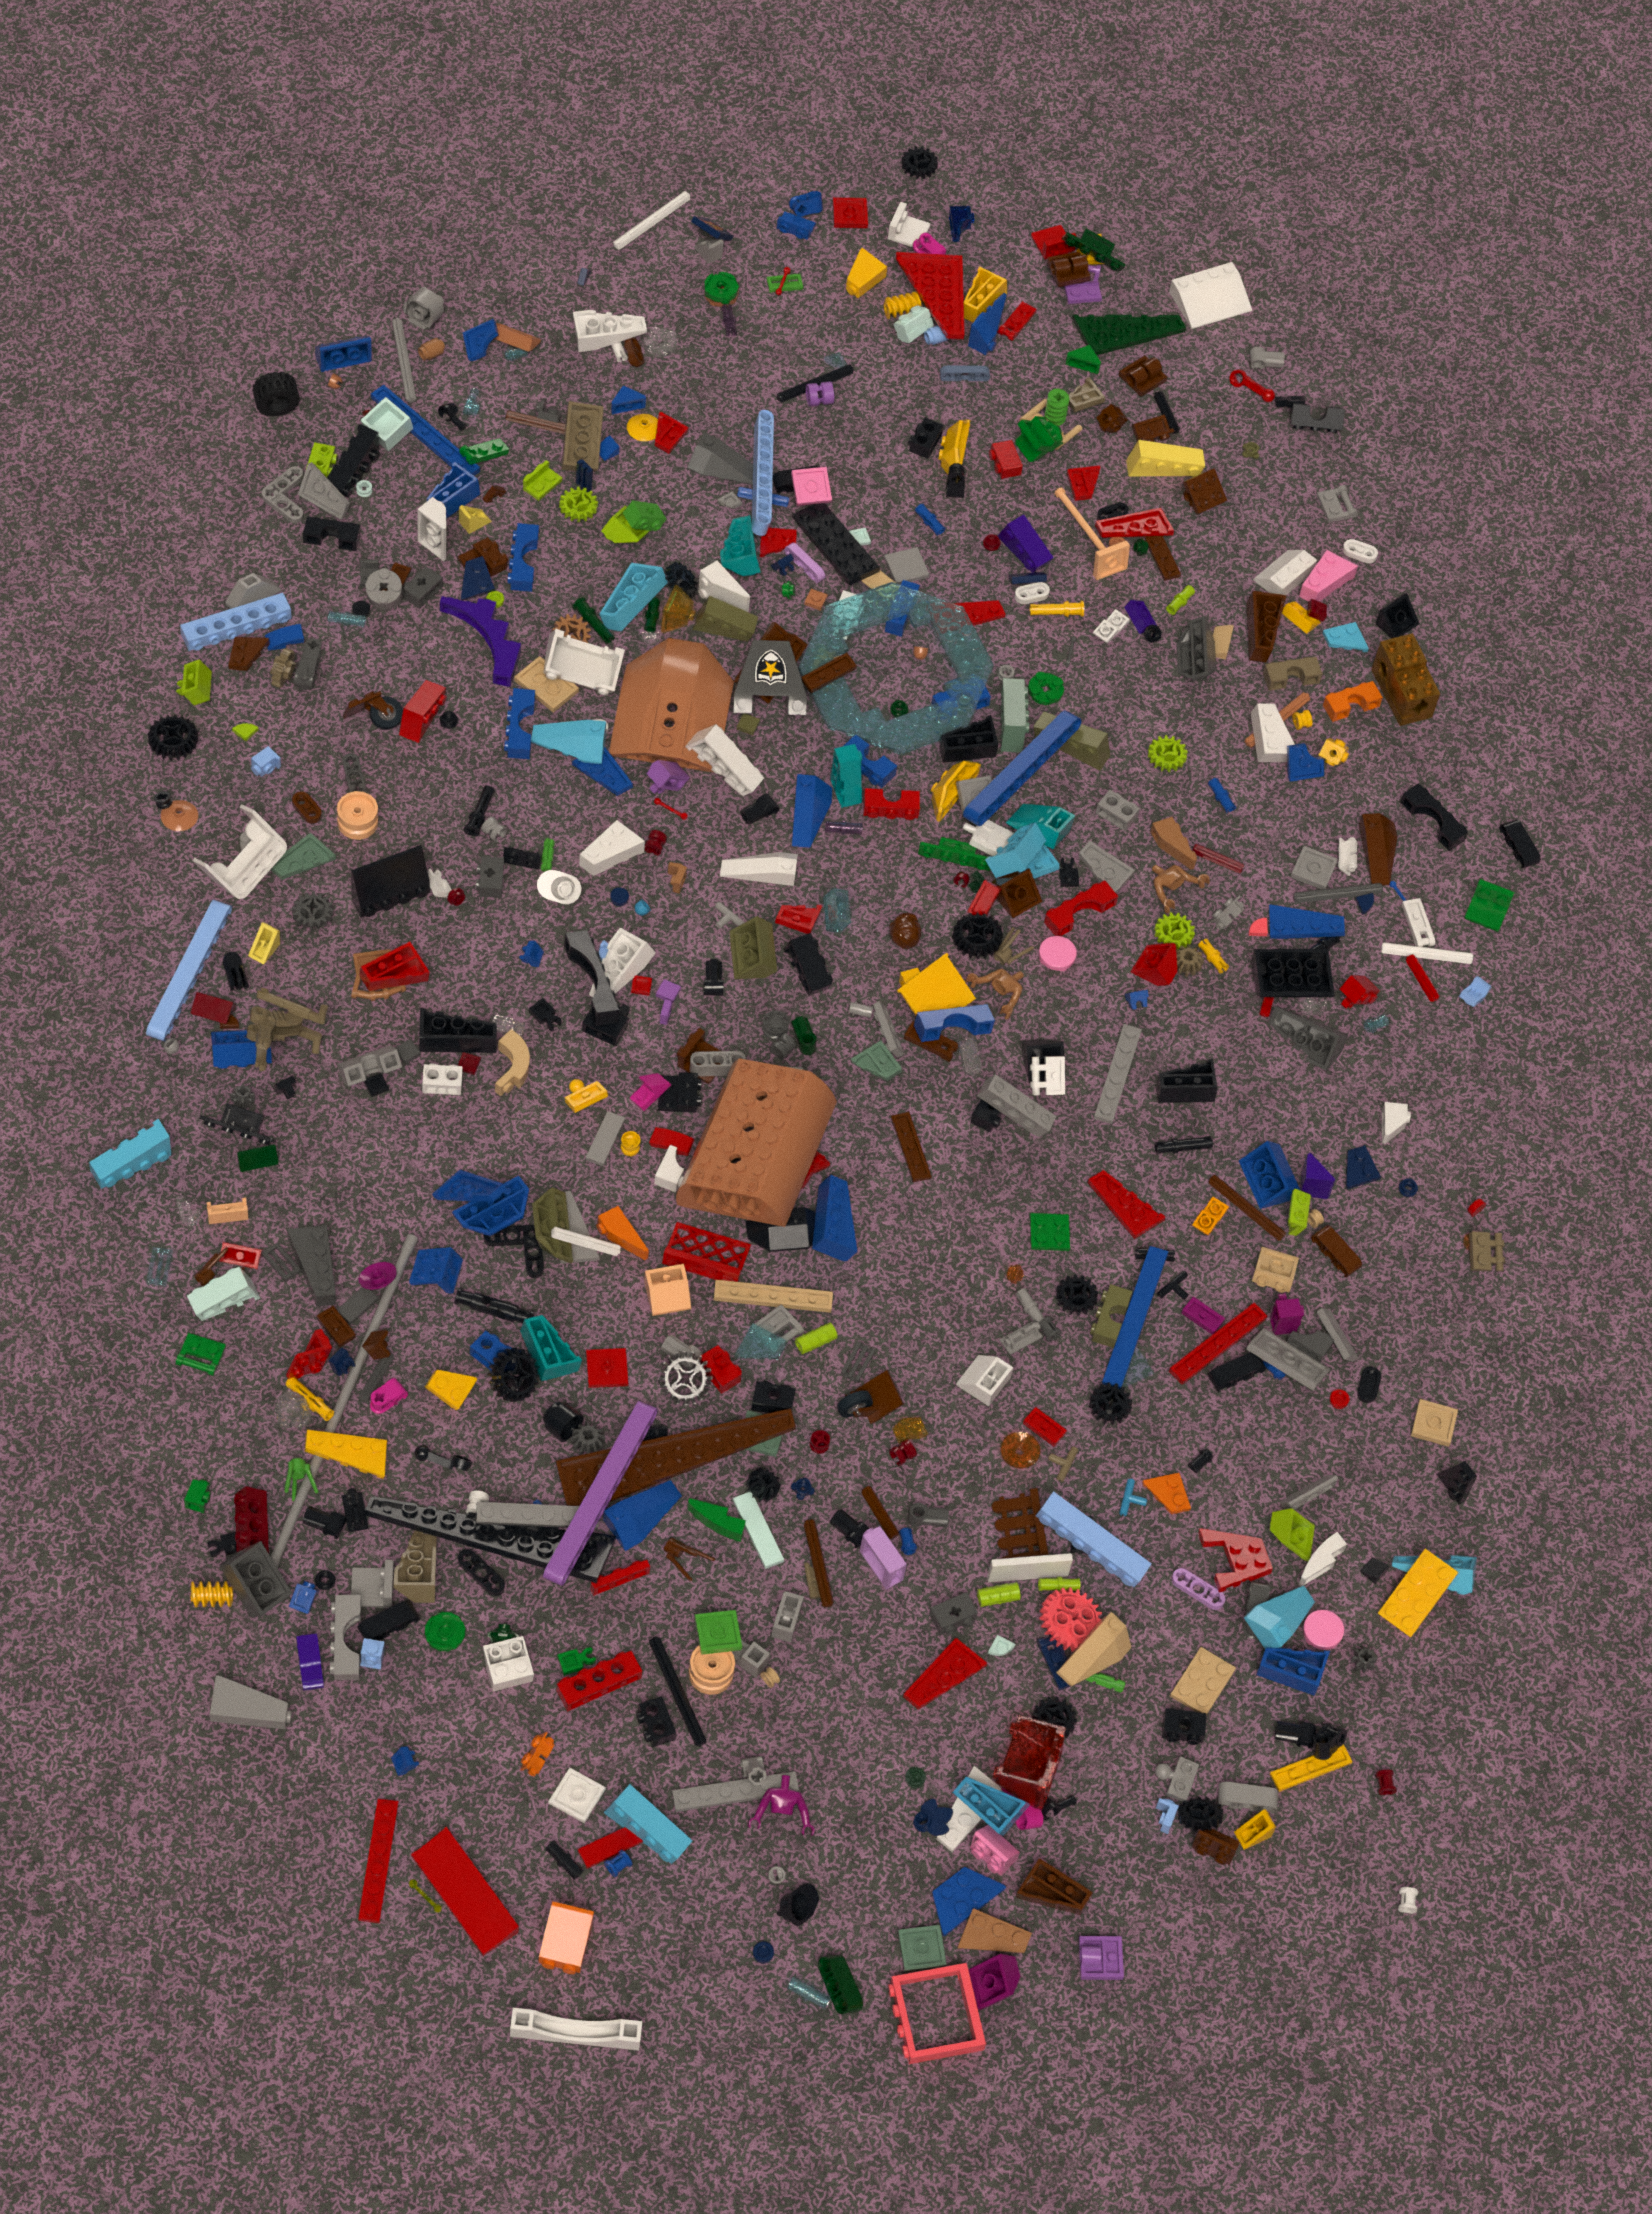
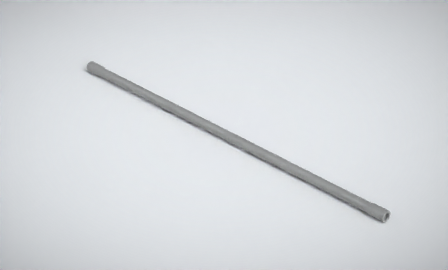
[270,1234,418,1569]

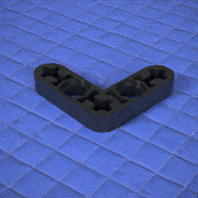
[483,1225,544,1278]

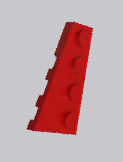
[926,600,1006,635]
[1088,1170,1166,1239]

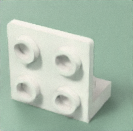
[888,202,930,248]

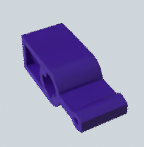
[296,1634,324,1691]

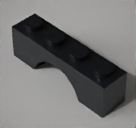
[1400,783,1468,851]

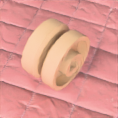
[337,791,378,840]
[688,1646,735,1695]

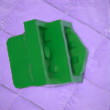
[1015,416,1063,462]

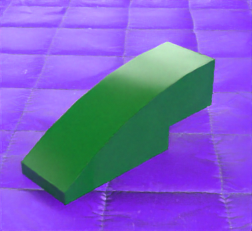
[687,1498,746,1542]

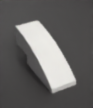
[1299,1532,1347,1587]

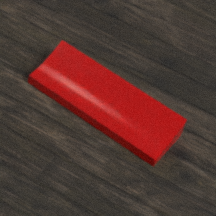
[411,1827,519,1956]

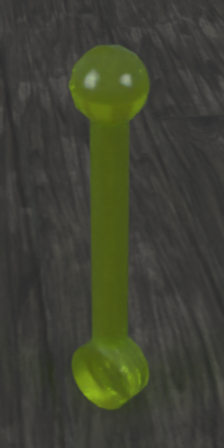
[409,1879,442,1913]

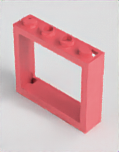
[888,1963,986,2064]

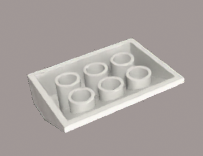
[1169,262,1252,329]

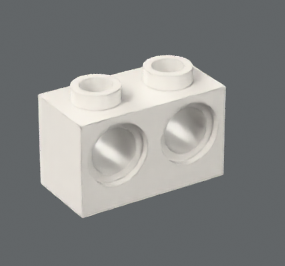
[422,1064,462,1095]

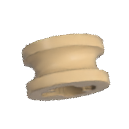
[1307,1209,1324,1228]
[760,1667,780,1688]

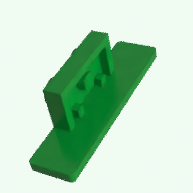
[918,837,990,871]

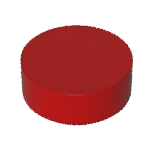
[1467,1199,1486,1217]
[1329,1389,1350,1409]

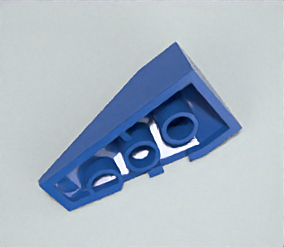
[603,1480,682,1551]

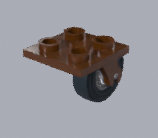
[342,691,403,730]
[837,1370,904,1424]

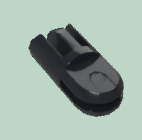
[223,951,249,991]

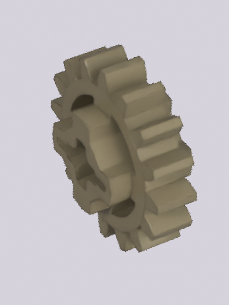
[270,648,296,688]

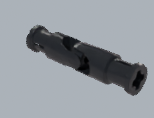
[454,1287,535,1323]

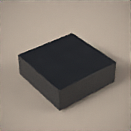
[363,1073,389,1097]

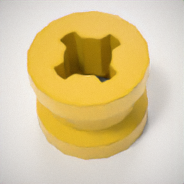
[1292,710,1312,730]

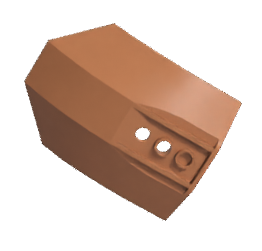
[609,638,734,773]

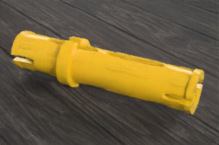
[285,1377,334,1421]

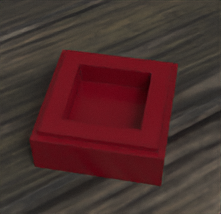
[457,1052,481,1075]

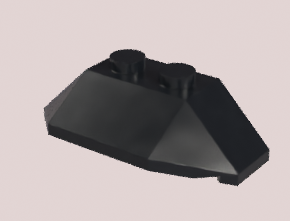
[745,1207,816,1252]

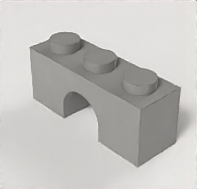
[337,1045,402,1086]
[731,1640,770,1678]

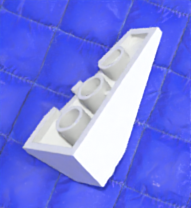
[573,310,647,352]
[720,852,798,886]

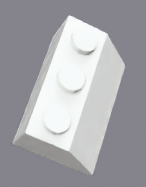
[418,497,446,561]
[1253,550,1317,595]

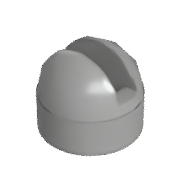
[164,1038,179,1054]
[768,1866,785,1884]

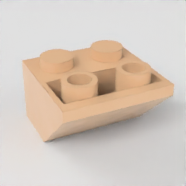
[644,1264,691,1316]

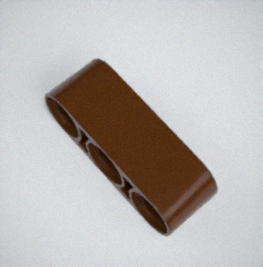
[1311,1225,1362,1278]

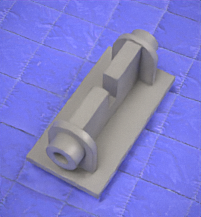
[1209,895,1244,930]
[999,1322,1043,1355]

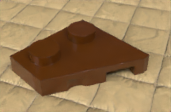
[228,637,270,671]

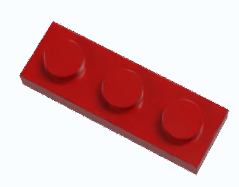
[590,1560,650,1596]

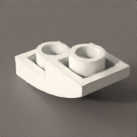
[1093,609,1130,643]

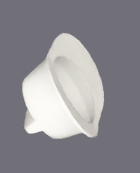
[537,870,581,904]

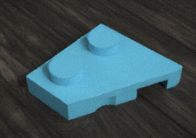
[1323,622,1369,652]
[1027,844,1060,879]

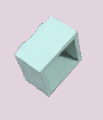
[361,397,413,451]

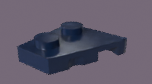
[461,556,495,601]
[1346,1145,1381,1189]

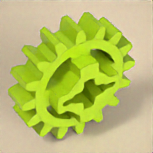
[559,487,598,522]
[1148,735,1188,772]
[1154,912,1195,950]

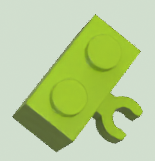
[176,659,212,706]

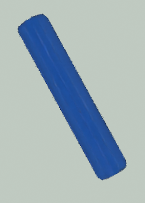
[737,487,789,507]

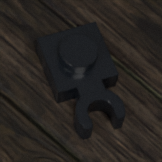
[1275,396,1305,408]
[1059,857,1079,887]
[528,998,562,1031]
[207,1531,237,1557]

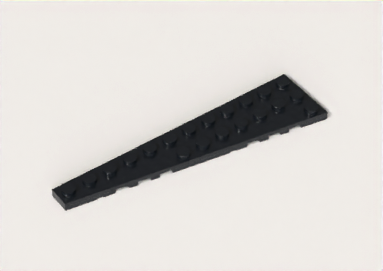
[364,1496,616,1584]

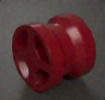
[810,1430,830,1454]

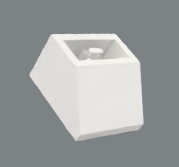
[956,1355,1013,1406]
[483,1636,534,1691]

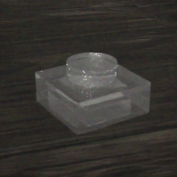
[641,632,660,645]

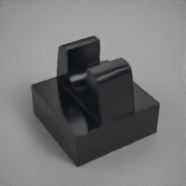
[273,1075,296,1100]

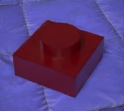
[1308,599,1327,622]

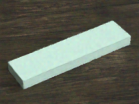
[733,1492,784,1569]

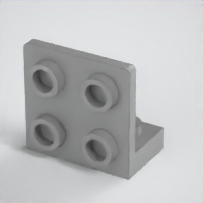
[351,1560,394,1608]

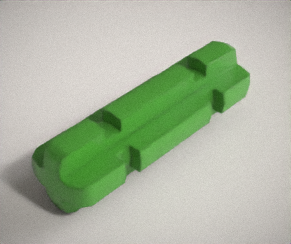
[541,838,555,872]
[1085,1672,1125,1693]

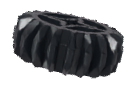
[148,714,198,761]
[952,911,1003,959]
[487,1348,541,1402]

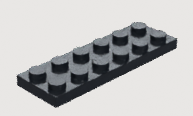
[792,503,880,586]

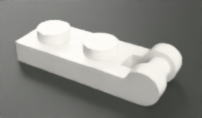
[1402,898,1435,947]

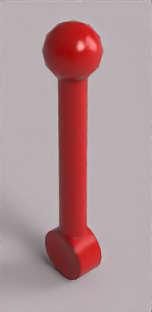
[775,267,791,295]
[654,798,688,820]

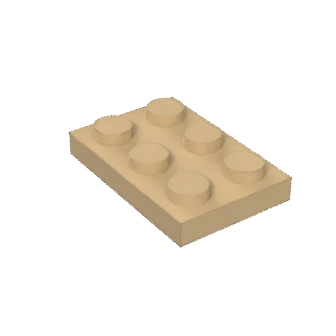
[514,656,579,713]
[1170,1647,1236,1716]

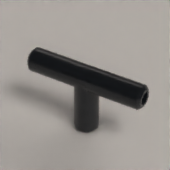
[1157,1271,1188,1300]

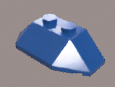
[452,1175,529,1236]

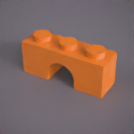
[1323,681,1383,722]

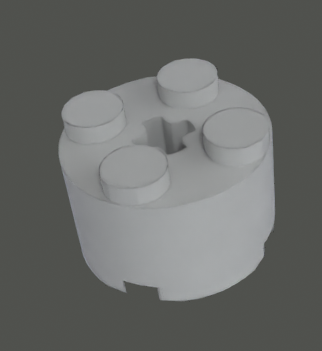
[403,287,444,329]
[365,568,403,610]

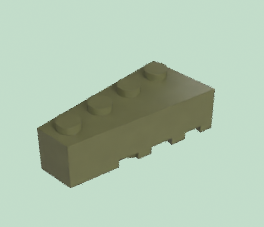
[1033,712,1110,771]

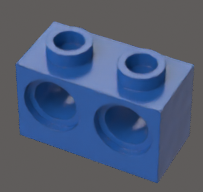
[470,1330,512,1371]

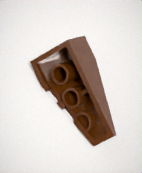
[1359,813,1398,886]

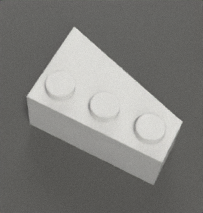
[579,820,645,876]

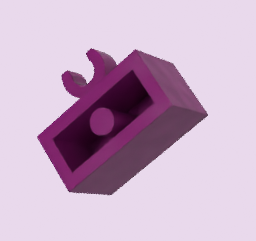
[1270,1293,1304,1335]

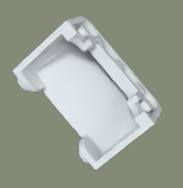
[543,629,625,695]

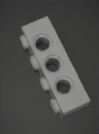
[977,1074,1056,1137]

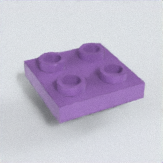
[1079,1936,1124,1980]

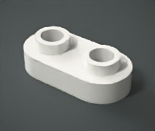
[1343,539,1378,563]
[1014,582,1050,604]

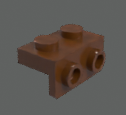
[1132,414,1174,442]

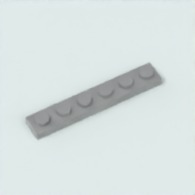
[1094,1024,1142,1124]
[476,1502,599,1529]
[672,1771,799,1812]

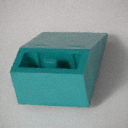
[1006,804,1075,849]

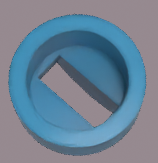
[635,899,651,916]

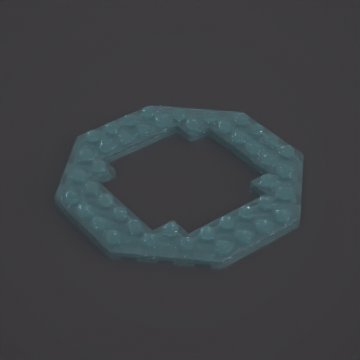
[799,582,994,755]

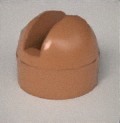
[328,373,343,389]
[913,646,928,660]

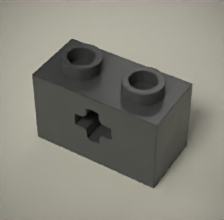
[403,566,443,609]
[476,856,504,898]
[929,1592,978,1635]

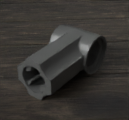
[907,1503,949,1527]

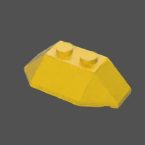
[938,419,971,474]
[931,761,981,822]

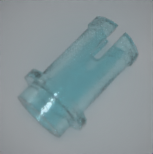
[505,348,528,362]
[1364,1014,1389,1033]

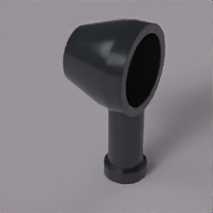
[438,403,467,431]
[1038,1795,1077,1820]

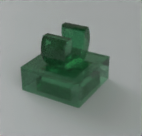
[968,871,985,894]

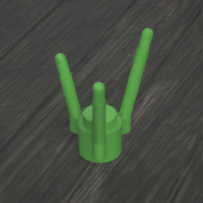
[284,1458,318,1502]

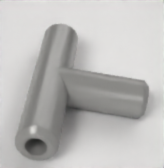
[715,902,745,929]

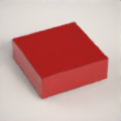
[631,975,652,996]

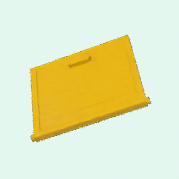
[897,953,976,1016]

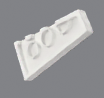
[936,1766,1003,1852]

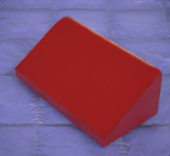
[219,1242,263,1269]

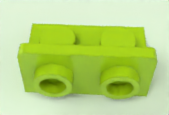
[523,460,562,501]
[1288,1189,1311,1236]

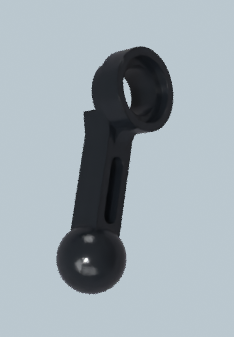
[414,1445,473,1471]

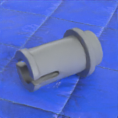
[849,1001,873,1018]

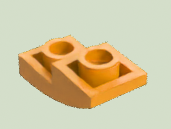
[1192,1197,1229,1236]

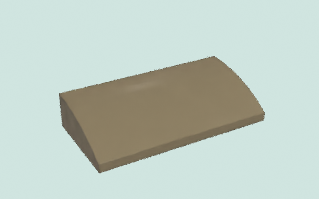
[561,401,604,471]

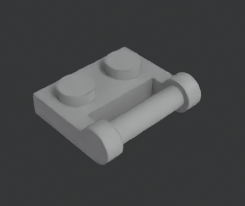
[1316,485,1358,522]
[751,1304,804,1354]

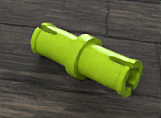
[1166,585,1195,615]
[1038,1576,1081,1591]

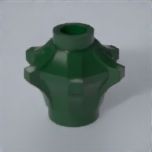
[487,1624,520,1644]

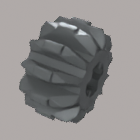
[571,1422,605,1455]

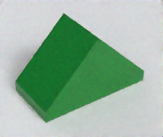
[1065,345,1101,374]

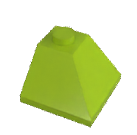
[601,506,650,543]
[1270,1508,1315,1562]

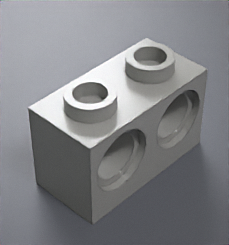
[1096,790,1140,832]

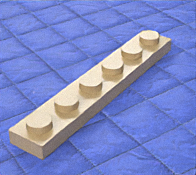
[714,1280,833,1313]

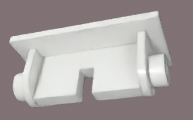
[1338,837,1357,876]

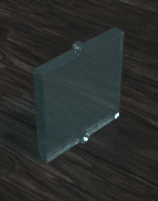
[1108,1348,1154,1388]

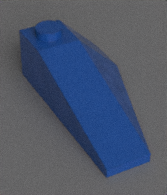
[968,293,1007,355]
[792,774,832,848]

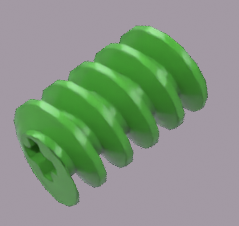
[1044,389,1069,426]

